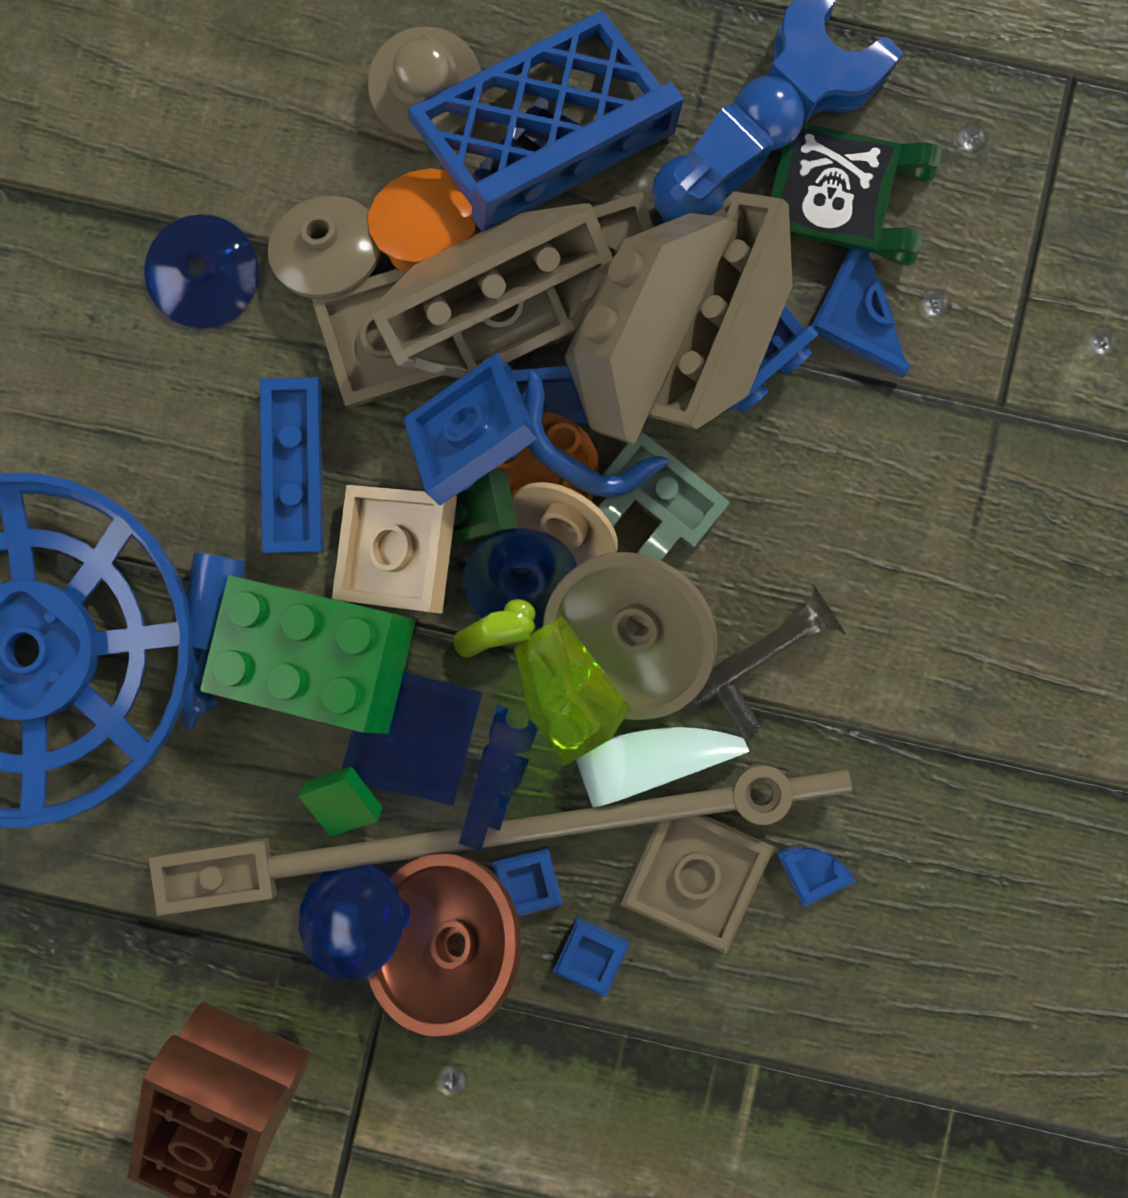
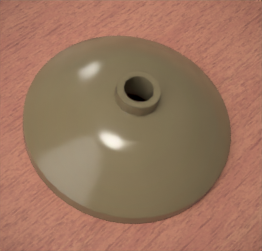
[543,552,718,720]

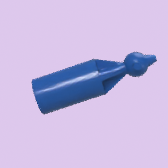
[181,552,246,730]

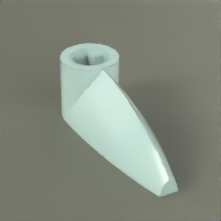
[573,727,749,808]

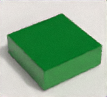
[298,766,383,837]

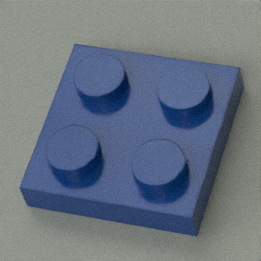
[403,353,538,506]

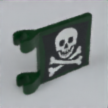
[771,124,942,266]

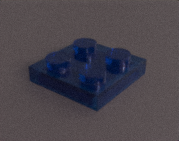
[342,671,484,806]

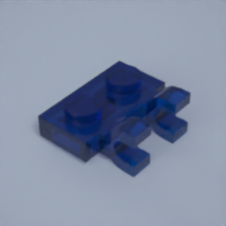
[458,705,542,851]

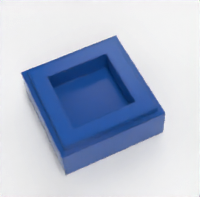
[492,846,563,916]
[553,916,630,997]

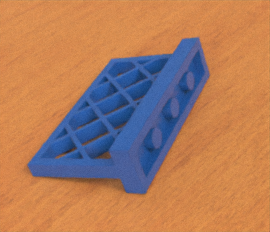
[408,10,684,232]

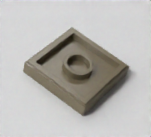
[620,815,774,953]

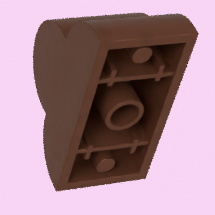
[127,1001,311,1198]

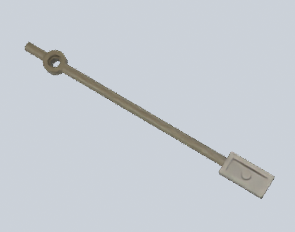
[148,764,852,916]

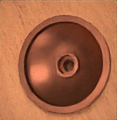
[364,854,521,1037]

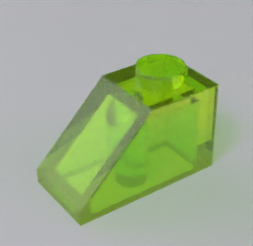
[514,616,631,765]

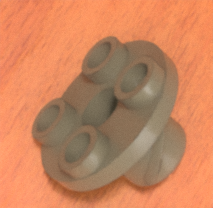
[368,26,483,147]

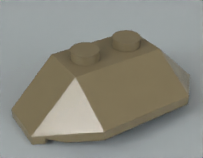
[648,191,793,429]
[370,203,613,378]
[565,213,736,445]

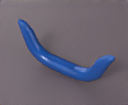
[524,371,669,498]

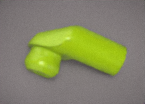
[453,599,536,658]

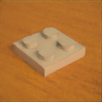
[332,485,457,614]

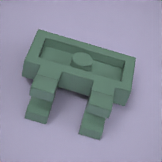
[598,431,730,561]

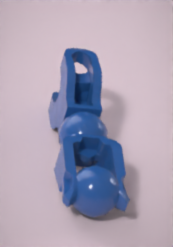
[652,0,904,225]

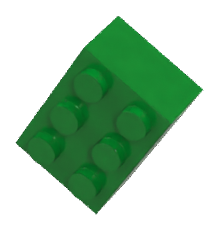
[200,575,416,734]

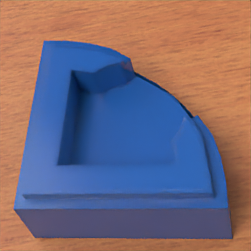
[776,846,856,907]

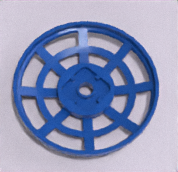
[0,473,193,828]

